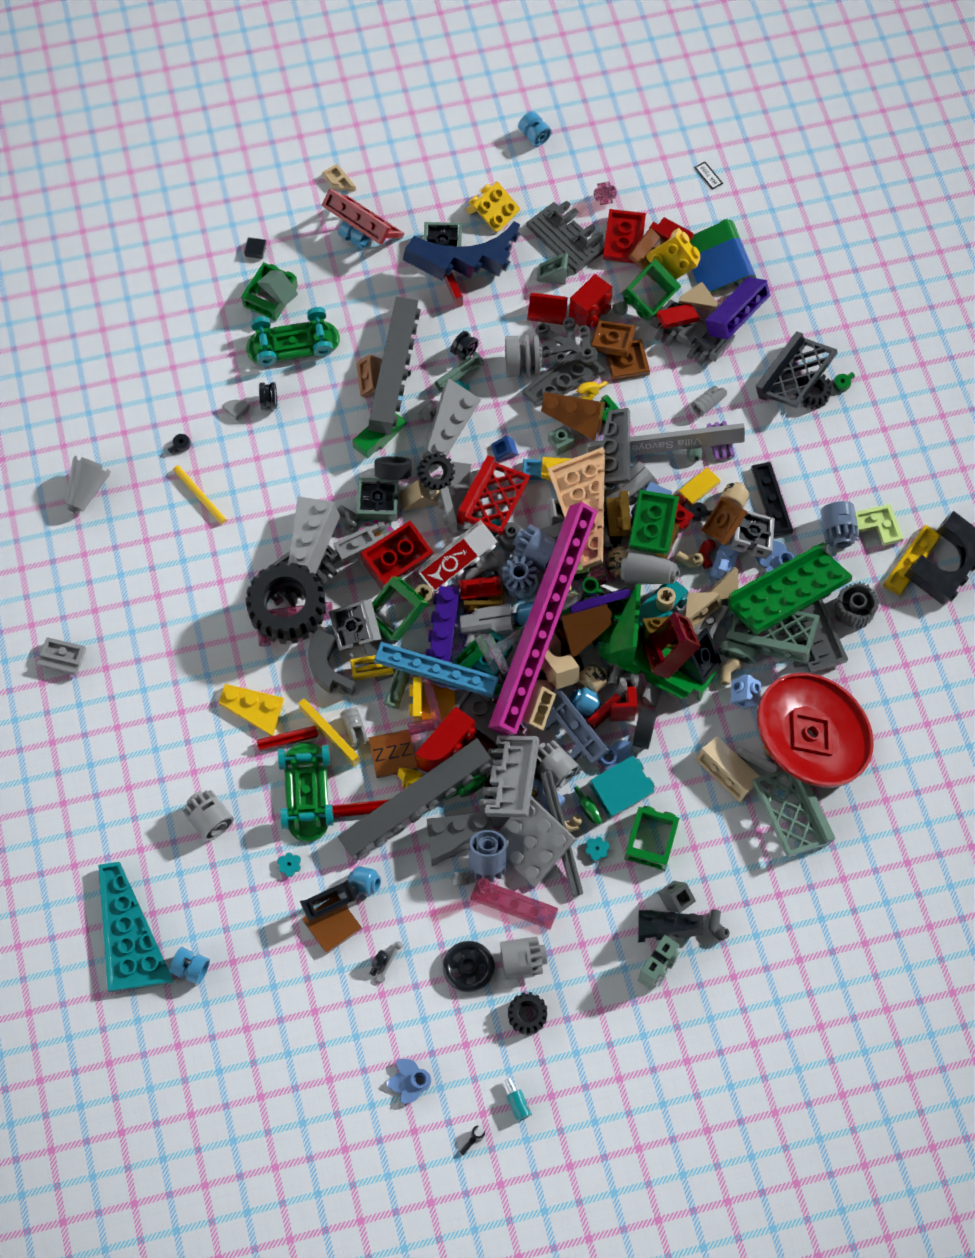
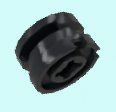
[450,331,479,361]
[259,382,277,410]

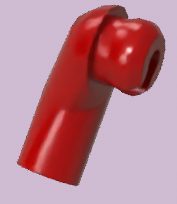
[698,539,716,569]

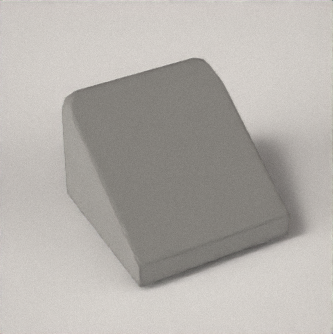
[641,682,662,708]

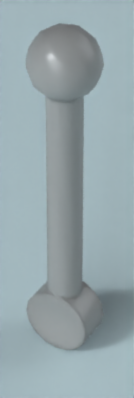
[376,941,403,983]

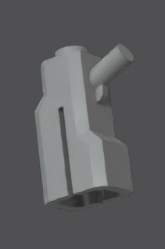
[604,461,659,506]
[457,604,515,648]

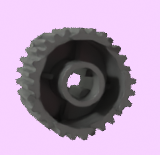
[834,582,879,629]

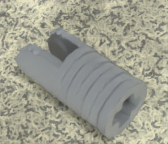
[691,386,727,416]
[463,552,499,580]
[618,674,639,701]
[340,707,368,746]

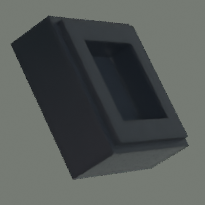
[244,237,267,259]

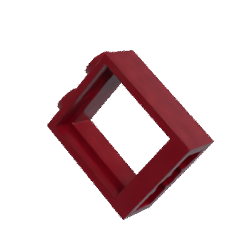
[642,611,701,679]

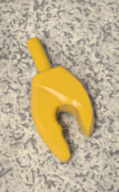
[576,381,608,400]

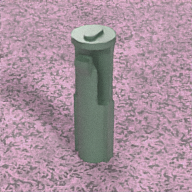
[435,352,484,392]
[383,669,411,710]

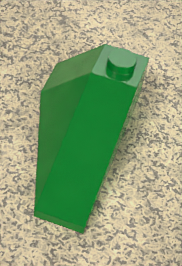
[604,584,641,666]

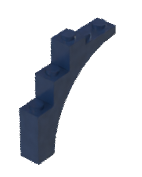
[403,221,521,281]

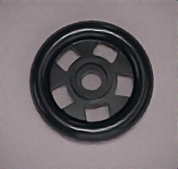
[443,941,495,992]

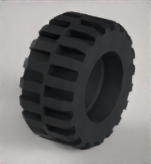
[245,562,326,644]

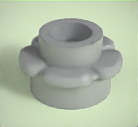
[449,872,470,886]

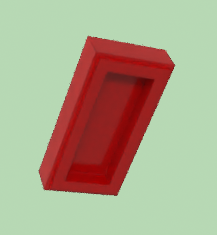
[444,273,464,308]
[656,304,699,329]
[587,693,621,730]

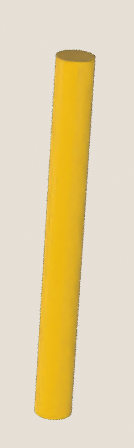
[173,465,227,524]

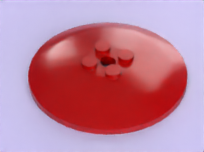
[757,673,874,788]

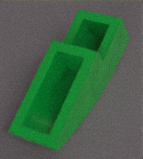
[352,413,407,459]

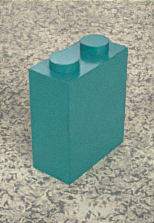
[588,755,655,819]

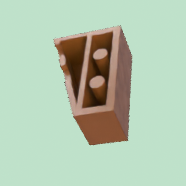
[541,392,605,441]

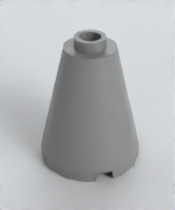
[65,456,111,514]
[620,548,680,585]

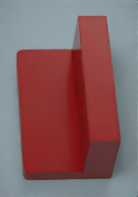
[649,217,694,242]
[527,292,568,325]
[610,687,637,722]

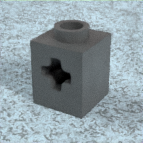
[658,881,696,913]

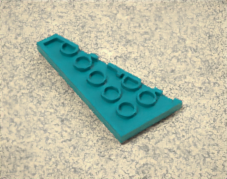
[98,862,174,993]

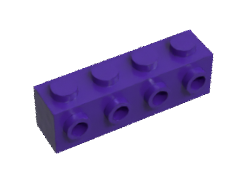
[705,277,770,340]
[426,586,460,663]

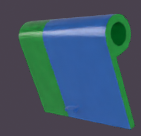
[690,219,756,293]

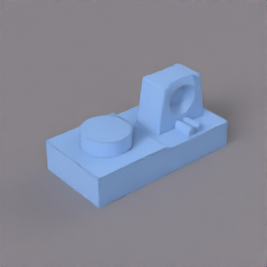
[709,543,739,581]

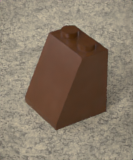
[554,604,612,657]

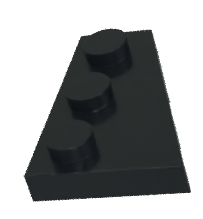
[638,910,704,943]

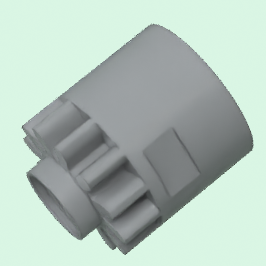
[535,740,580,791]
[183,790,234,842]
[500,936,547,979]

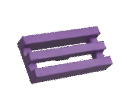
[706,421,735,461]

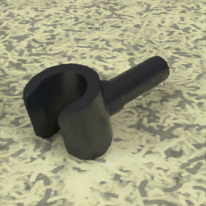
[460,1125,485,1156]

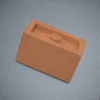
[356,354,382,398]

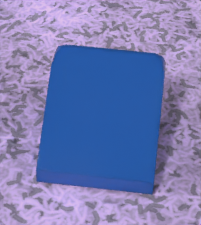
[491,435,519,462]

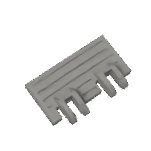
[479,736,540,818]

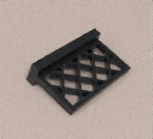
[756,331,838,408]

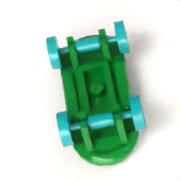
[246,307,340,366]
[278,742,334,842]

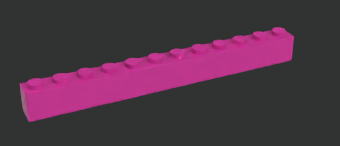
[488,502,598,736]

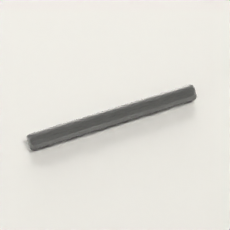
[540,771,583,897]

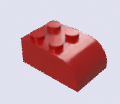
[360,520,434,590]
[415,706,477,773]

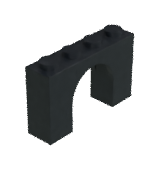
[904,511,975,605]

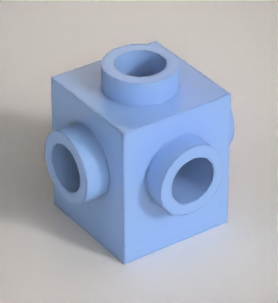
[730,675,761,709]

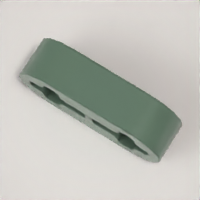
[719,640,759,664]

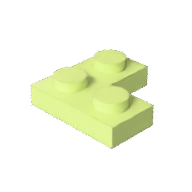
[856,504,903,546]

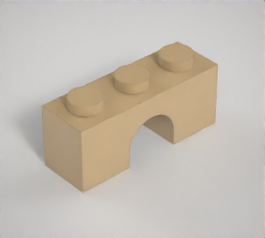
[540,633,579,689]

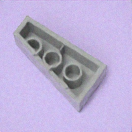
[422,378,482,468]
[288,496,340,574]

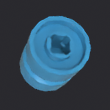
[518,111,552,147]
[338,221,371,249]
[169,947,210,985]

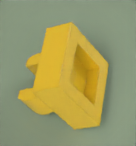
[397,767,423,788]

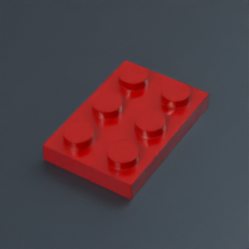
[603,209,646,264]

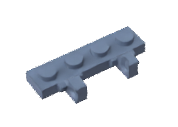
[544,688,610,764]

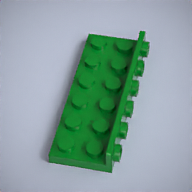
[728,542,852,635]

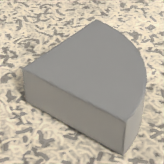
[222,400,250,420]

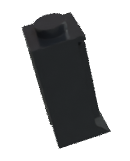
[300,880,359,926]

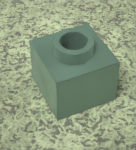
[548,425,575,456]

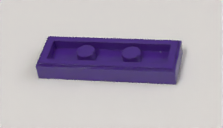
[568,589,631,612]

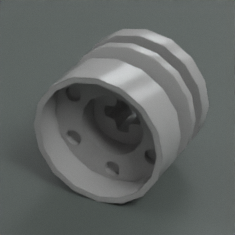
[505,335,542,377]

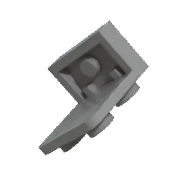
[438,487,483,534]

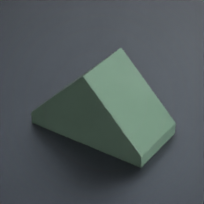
[537,252,568,285]
[257,270,298,307]

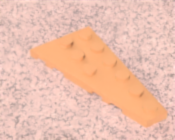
[548,447,605,570]

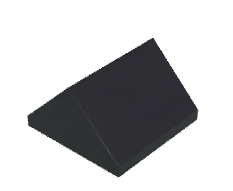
[678,628,722,684]

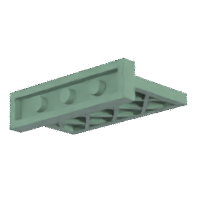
[726,611,820,664]
[752,770,836,857]

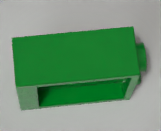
[620,259,681,321]
[241,262,298,321]
[372,576,429,641]
[624,806,680,871]

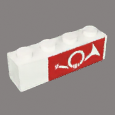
[418,520,497,592]

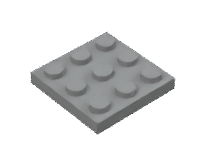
[498,796,577,887]

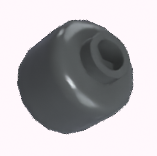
[499,522,523,552]

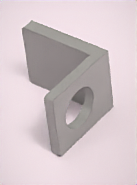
[449,462,471,491]

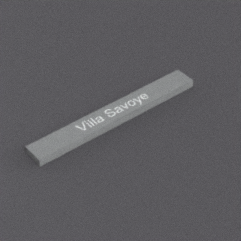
[587,423,745,456]

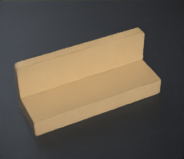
[695,737,760,803]

